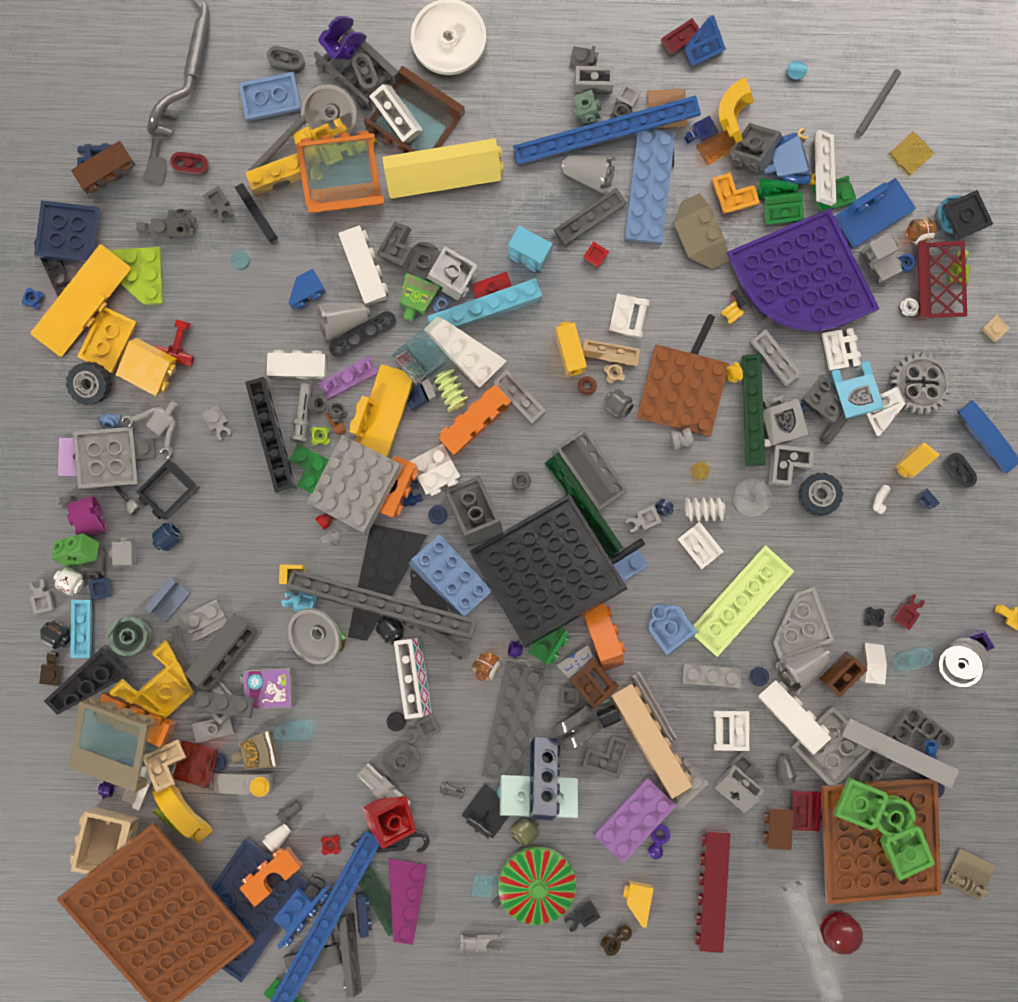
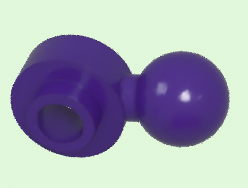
[648,823,670,860]

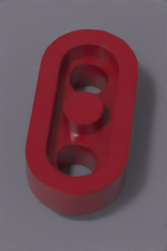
[170,152,209,175]

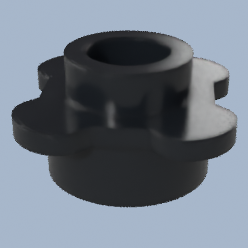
[864,607,885,627]

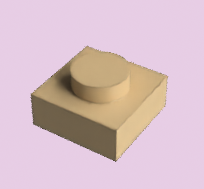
[981,315,1010,342]

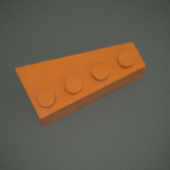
[439,384,511,457]

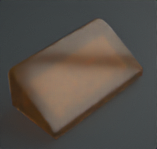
[696,130,736,165]

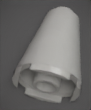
[561,155,616,194]
[316,303,370,341]
[776,647,831,696]

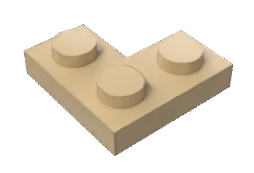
[143,739,187,793]

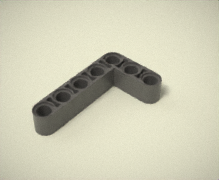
[855,707,955,783]

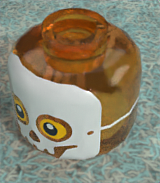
[906,217,937,244]
[472,651,500,682]

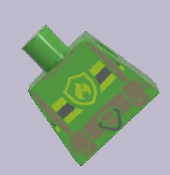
[399,273,441,322]

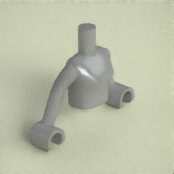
[122,401,178,459]

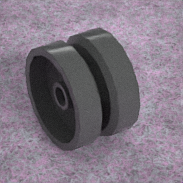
[551,705,602,752]

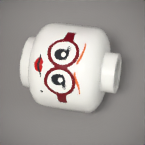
[53,567,85,595]

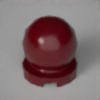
[819,910,863,955]

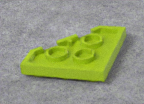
[109,247,164,305]

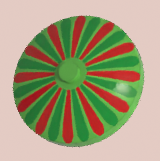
[498,846,576,925]

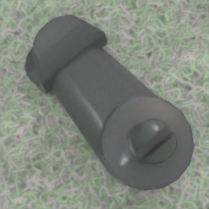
[303,874,326,900]

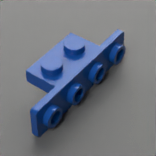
[273,885,332,950]

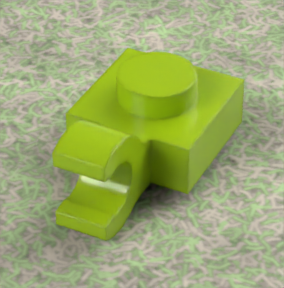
[948,250,971,285]

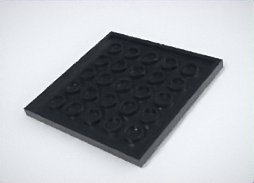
[470,494,627,648]

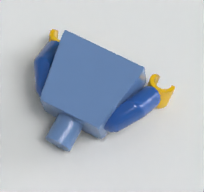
[765,128,816,186]

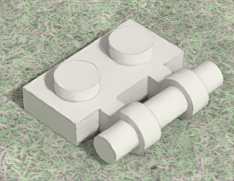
[821,328,861,371]

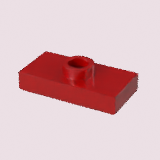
[471,271,512,299]

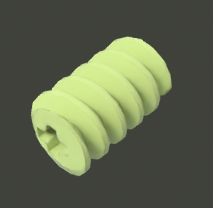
[434,369,468,412]

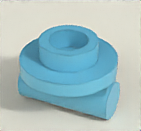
[787,61,808,80]

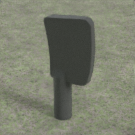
[143,138,166,185]

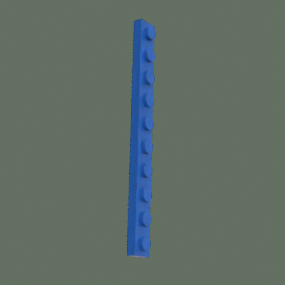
[513,95,701,165]
[270,830,380,1002]

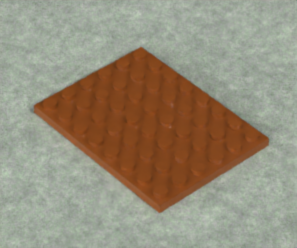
[57,822,255,1002]

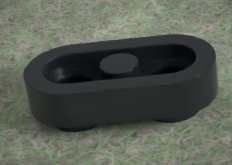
[945,453,977,488]

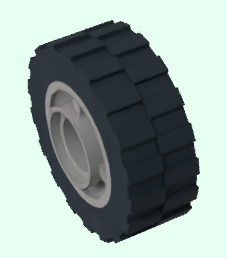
[66,362,112,405]
[799,473,844,516]

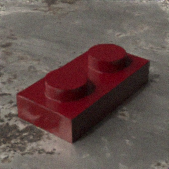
[661,18,699,56]

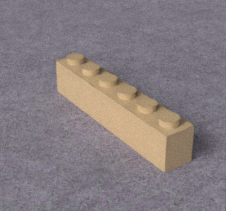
[611,684,692,799]

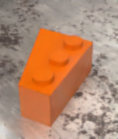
[583,603,626,671]

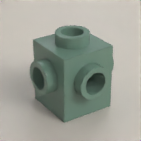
[574,90,602,124]

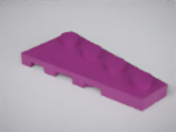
[388,858,427,945]

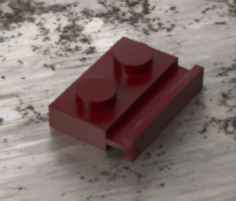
[791,790,821,832]

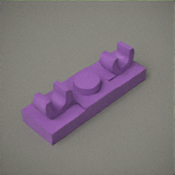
[318,356,378,400]

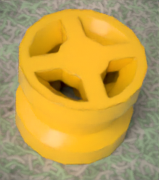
[721,301,745,325]

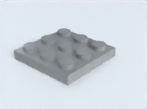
[73,427,138,490]
[791,706,871,785]

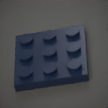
[34,200,100,263]

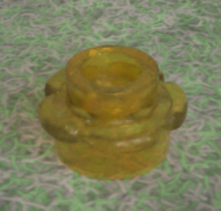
[691,461,710,480]

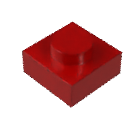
[583,241,609,269]

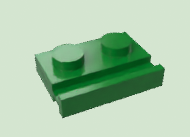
[812,176,857,213]
[764,191,804,225]

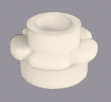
[900,298,919,316]

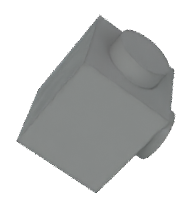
[109,538,137,566]

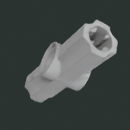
[357,763,411,805]

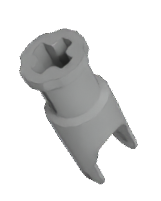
[460,934,504,953]

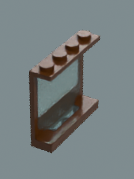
[364,66,465,154]

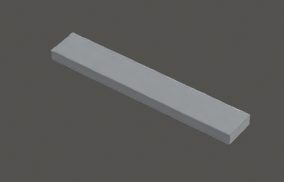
[841,718,959,789]

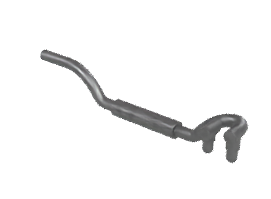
[147,0,209,136]

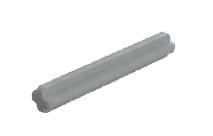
[631,672,677,742]

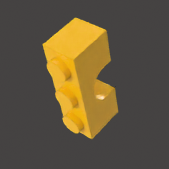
[245,153,302,196]

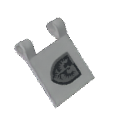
[764,399,809,450]

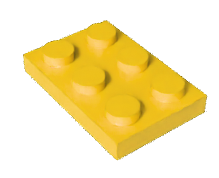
[77,307,138,374]

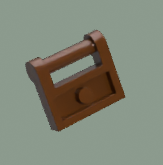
[569,656,619,709]

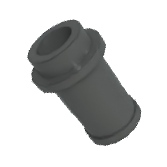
[440,781,465,799]
[276,799,303,823]

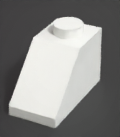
[860,643,887,685]

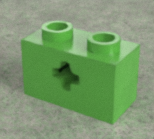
[51,534,99,567]

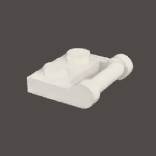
[609,294,650,338]
[714,711,749,751]

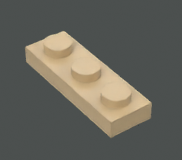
[582,339,640,366]

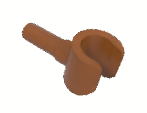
[324,413,346,435]

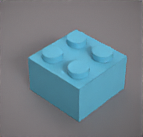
[508,225,552,272]

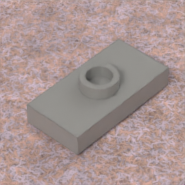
[192,718,235,743]

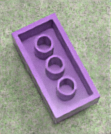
[593,776,677,863]

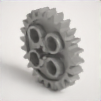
[889,352,954,414]

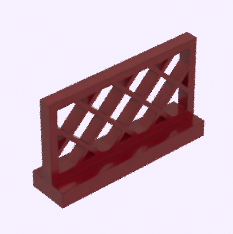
[917,241,968,320]

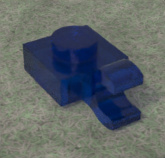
[684,115,719,144]

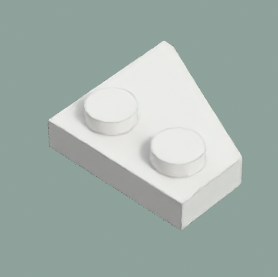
[866,387,906,436]

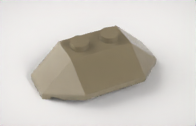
[673,193,730,269]

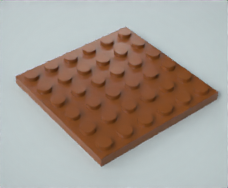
[821,778,941,904]

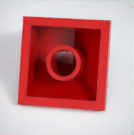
[362,796,416,849]

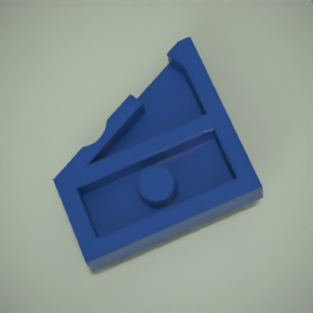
[684,15,726,66]

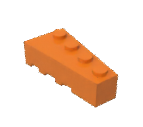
[93,692,178,747]

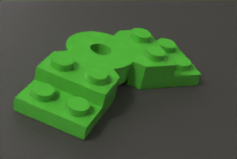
[833,777,935,881]

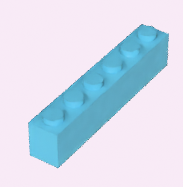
[428,278,542,330]

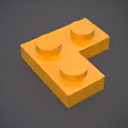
[712,172,760,215]

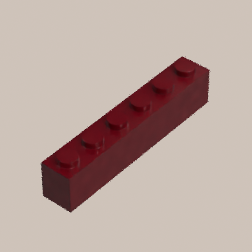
[694,829,731,953]

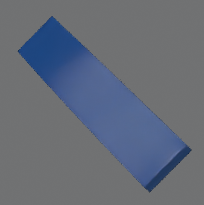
[957,400,1018,474]

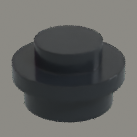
[387,712,406,732]

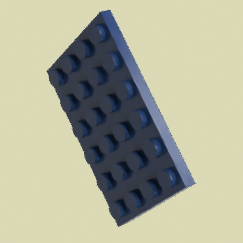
[211,838,309,983]

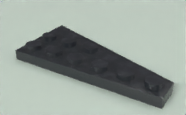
[348,524,427,641]

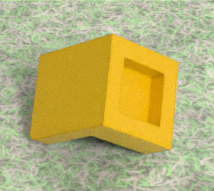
[279,564,306,584]

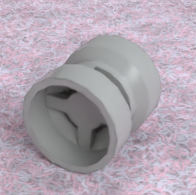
[670,428,694,450]

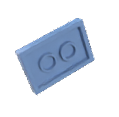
[238,72,301,121]

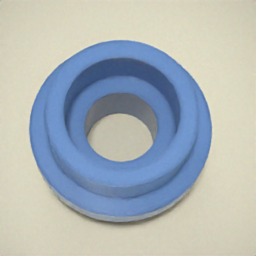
[433,295,452,313]

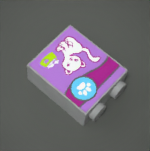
[240,668,294,710]

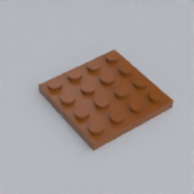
[637,344,729,437]

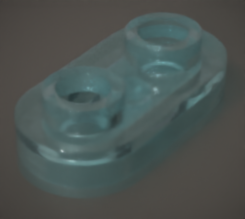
[893,647,933,671]
[274,720,313,742]

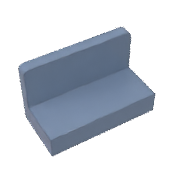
[144,578,190,622]

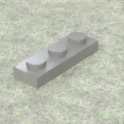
[750,329,802,386]
[493,369,546,424]
[682,664,742,688]

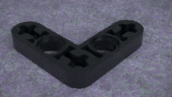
[234,182,278,244]

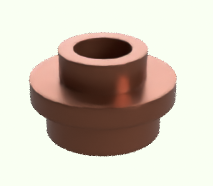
[578,376,597,395]

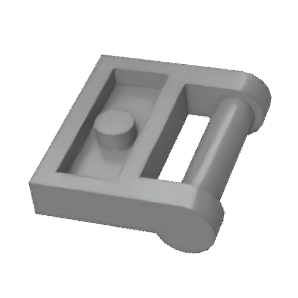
[657,757,709,810]

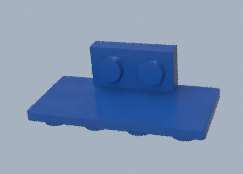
[834,178,916,248]

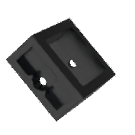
[136,459,200,520]

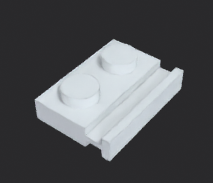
[677,522,723,569]

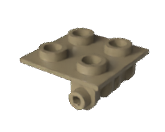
[944,848,996,901]

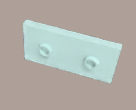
[500,775,578,818]

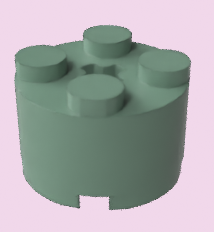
[108,617,153,656]

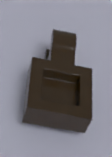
[39,651,63,686]

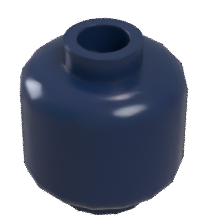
[152,523,181,551]

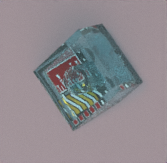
[391,331,446,385]

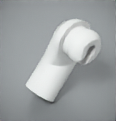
[873,485,891,514]

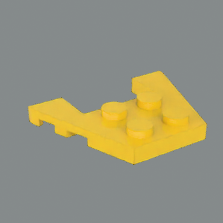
[109,640,194,718]

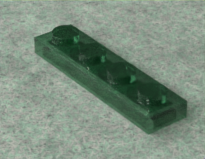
[359,863,392,936]

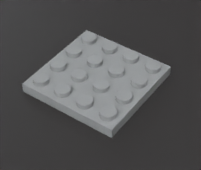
[307,435,403,535]

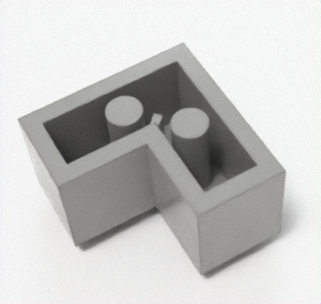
[860,233,903,285]
[768,445,814,487]

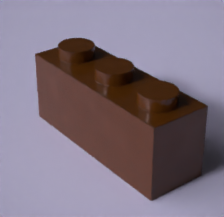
[71,140,136,194]

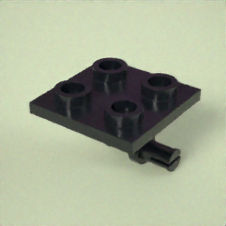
[461,783,509,839]

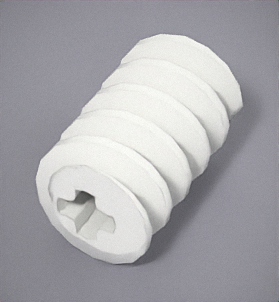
[684,497,725,522]

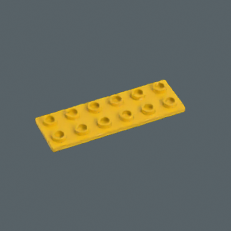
[31,244,131,357]
[350,365,413,457]

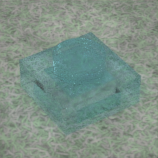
[471,874,493,898]

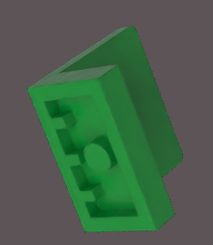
[528,628,570,666]

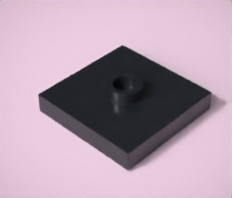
[941,190,993,240]

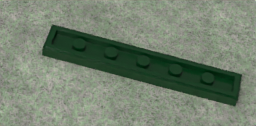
[742,354,766,467]
[545,453,624,558]

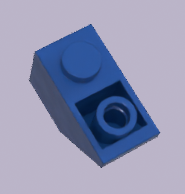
[289,268,326,310]

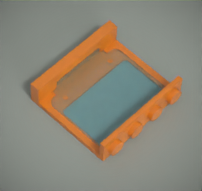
[296,131,384,214]

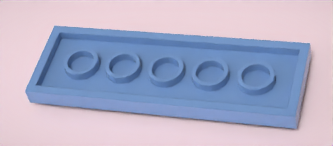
[625,129,675,244]

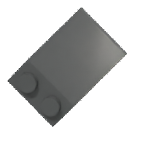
[444,476,503,547]

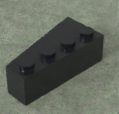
[44,645,133,715]

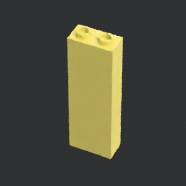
[382,138,504,199]

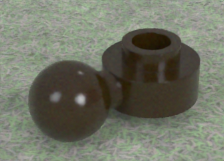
[600,925,632,956]

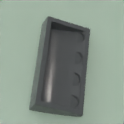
[552,428,628,511]

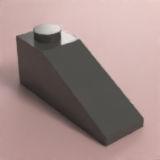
[156,626,192,683]

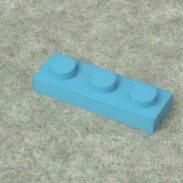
[70,600,92,658]

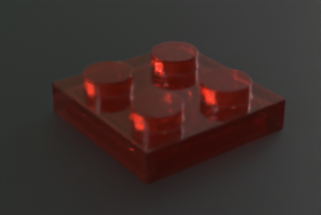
[173,740,218,788]

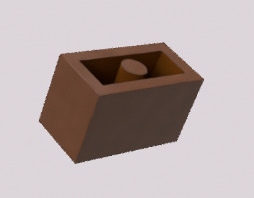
[819,651,867,697]
[762,806,794,850]

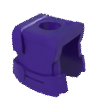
[318,16,367,60]

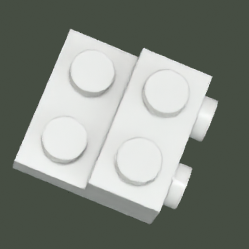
[410,444,461,496]

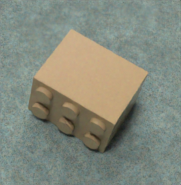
[70,807,141,874]

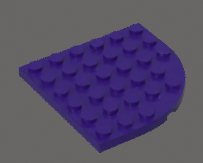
[727,208,880,332]

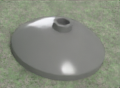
[301,84,357,138]
[288,608,341,664]

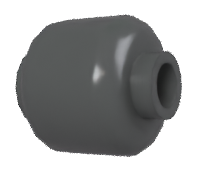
[604,389,634,418]

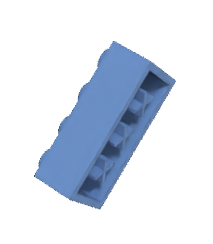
[409,534,492,616]

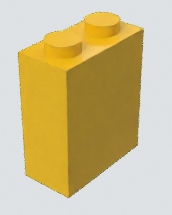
[555,321,587,378]
[116,338,177,396]

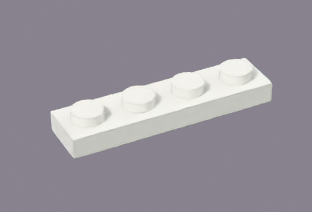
[814,130,836,206]

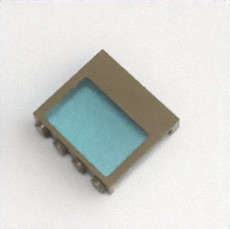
[69,696,158,792]

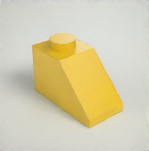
[623,881,654,928]

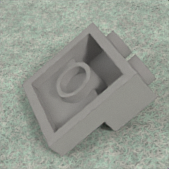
[427,246,478,300]

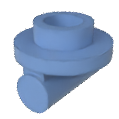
[99,413,121,429]

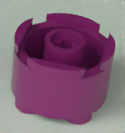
[67,495,107,537]

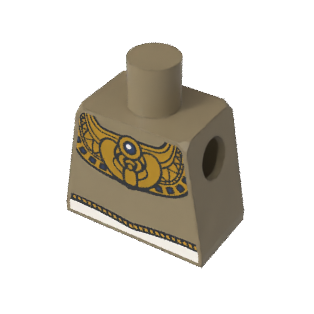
[231,729,280,769]

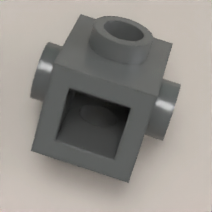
[166,208,197,237]

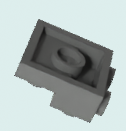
[729,123,782,171]

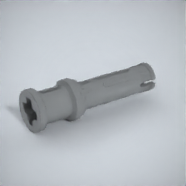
[290,383,312,442]

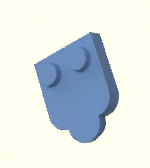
[648,603,699,656]

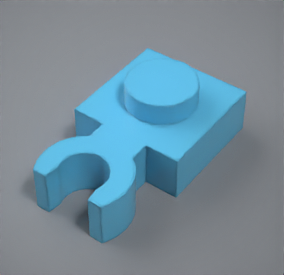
[281,591,318,612]

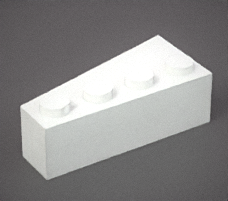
[424,316,507,387]

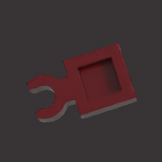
[892,594,925,630]

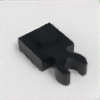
[564,899,601,932]

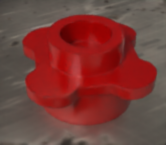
[321,835,340,855]

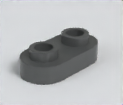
[267,46,305,71]
[352,53,378,91]

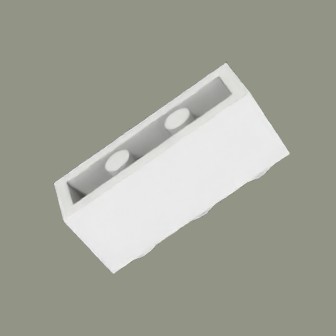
[370,84,424,143]
[267,350,327,379]

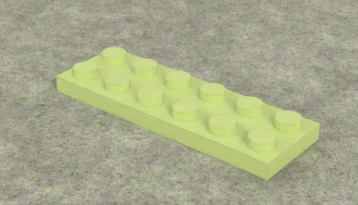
[693,545,794,657]

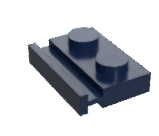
[355,892,372,938]

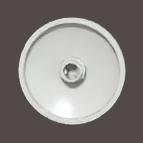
[411,0,486,75]

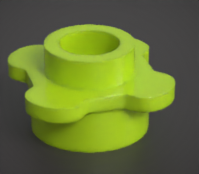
[311,426,330,446]

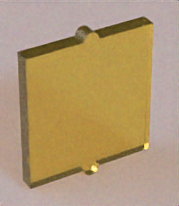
[889,131,934,176]

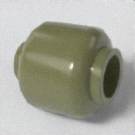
[510,816,539,846]

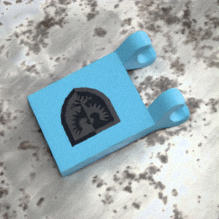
[832,361,884,419]

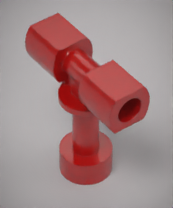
[155,319,195,367]

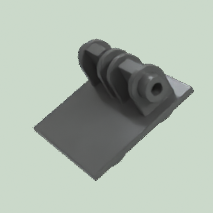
[801,375,843,423]

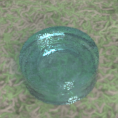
[230,250,250,270]

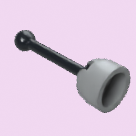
[114,486,143,516]

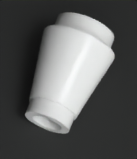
[262,823,292,852]

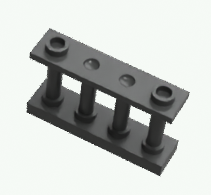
[314,28,401,110]

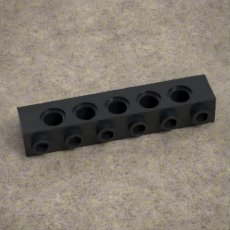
[245,377,297,495]

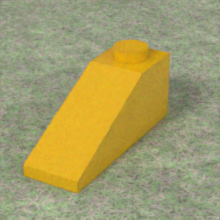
[894,442,940,478]

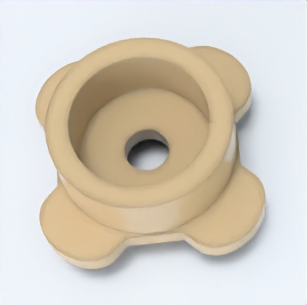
[604,363,625,383]

